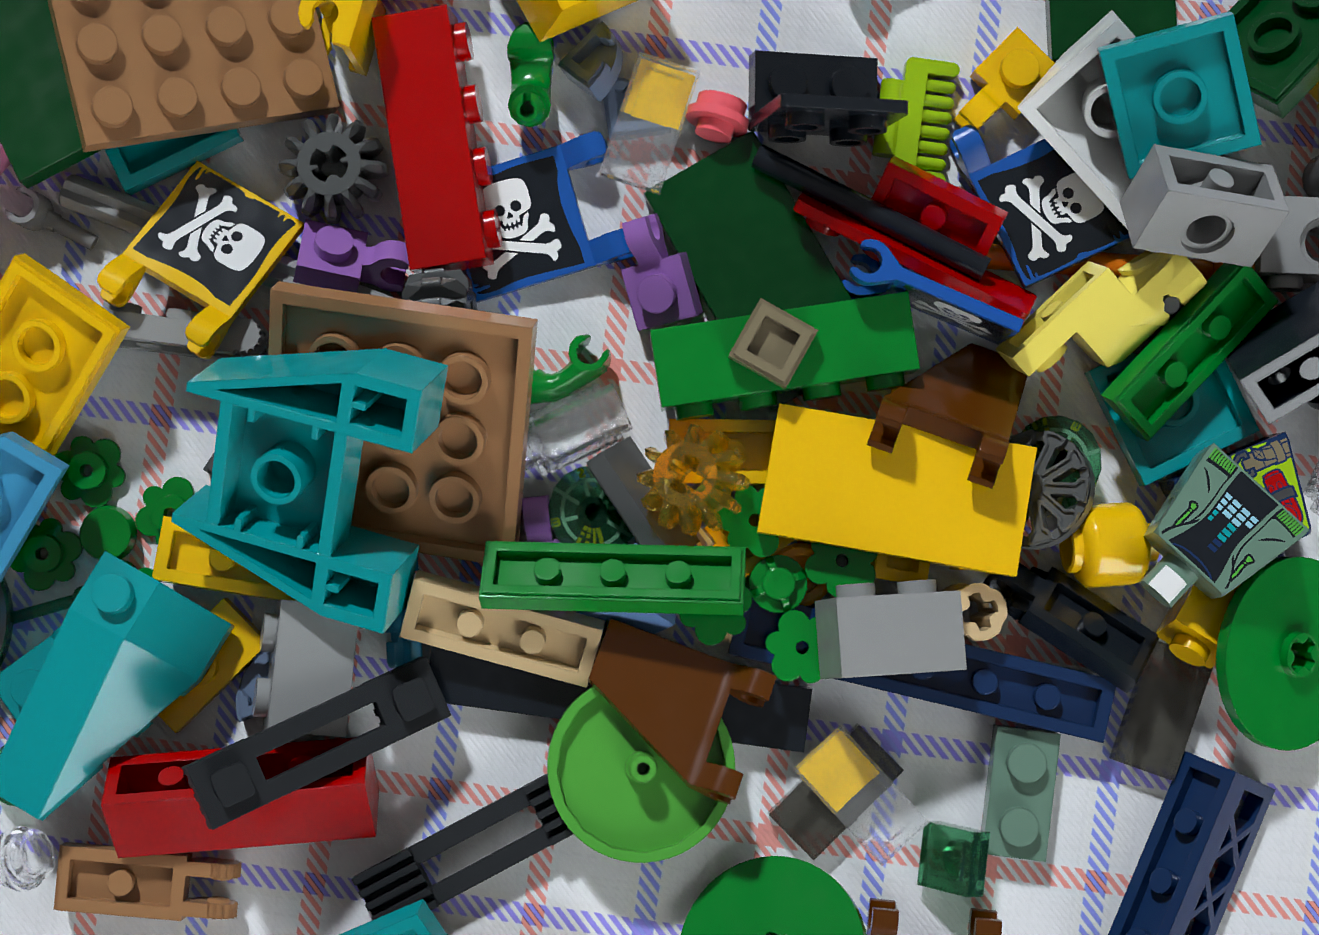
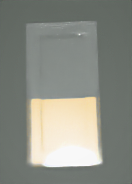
[600,51,700,195]
[793,725,930,866]

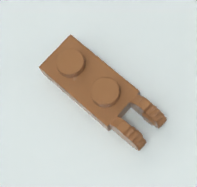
[53,842,242,921]

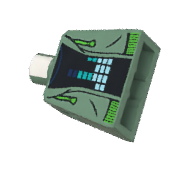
[1141,443,1309,608]

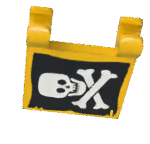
[97,161,304,360]

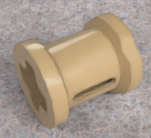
[941,583,1008,641]

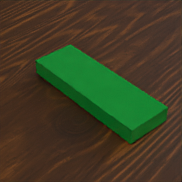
[1101,263,1279,442]

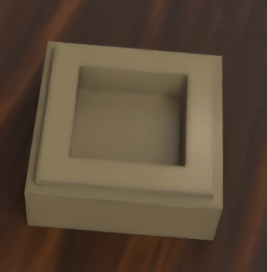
[728,298,818,389]

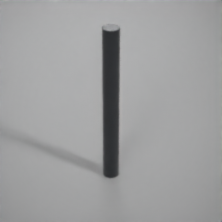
[751,144,991,282]

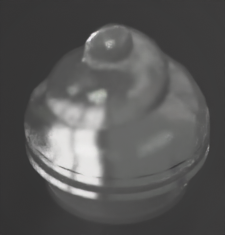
[0,826,55,892]

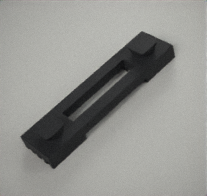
[182,656,451,830]
[351,774,573,920]

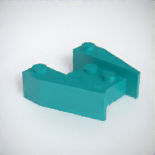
[171,348,448,634]

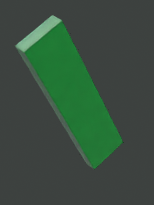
[479,541,746,616]

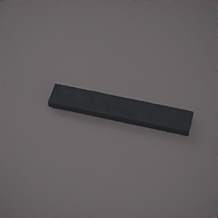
[429,646,812,753]

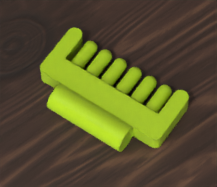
[872,57,960,181]

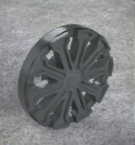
[1009,430,1095,550]

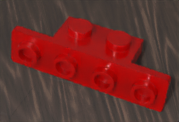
[793,156,1037,324]

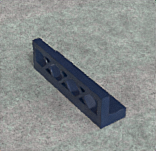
[1108,751,1276,935]

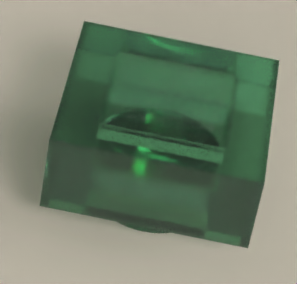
[917,821,990,897]

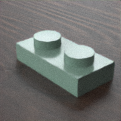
[979,724,1061,862]

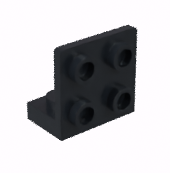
[748,50,908,147]

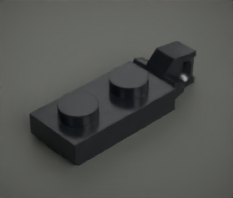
[983,563,1159,693]

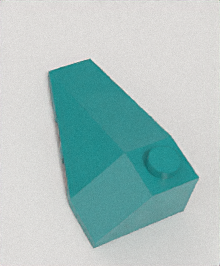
[0,551,234,821]

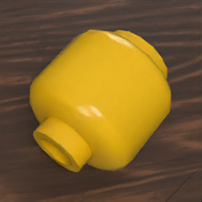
[1059,502,1160,588]

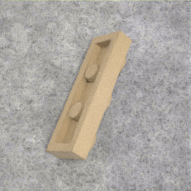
[399,570,605,688]

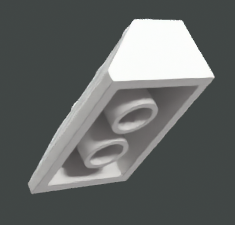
[1017,10,1246,230]

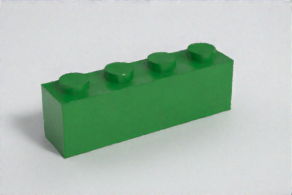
[650,291,920,421]

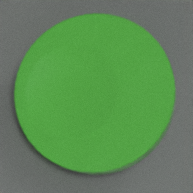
[547,686,735,863]

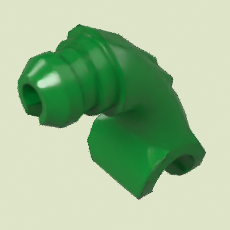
[507,22,554,127]
[531,334,611,405]

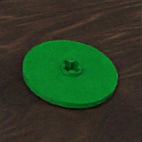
[1216,556,1319,751]
[681,856,867,935]

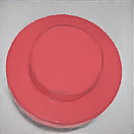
[686,90,749,143]

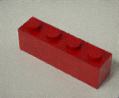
[372,4,502,274]
[101,737,379,858]

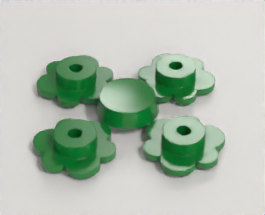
[10,436,194,591]
[679,485,877,683]

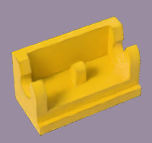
[298,0,386,76]

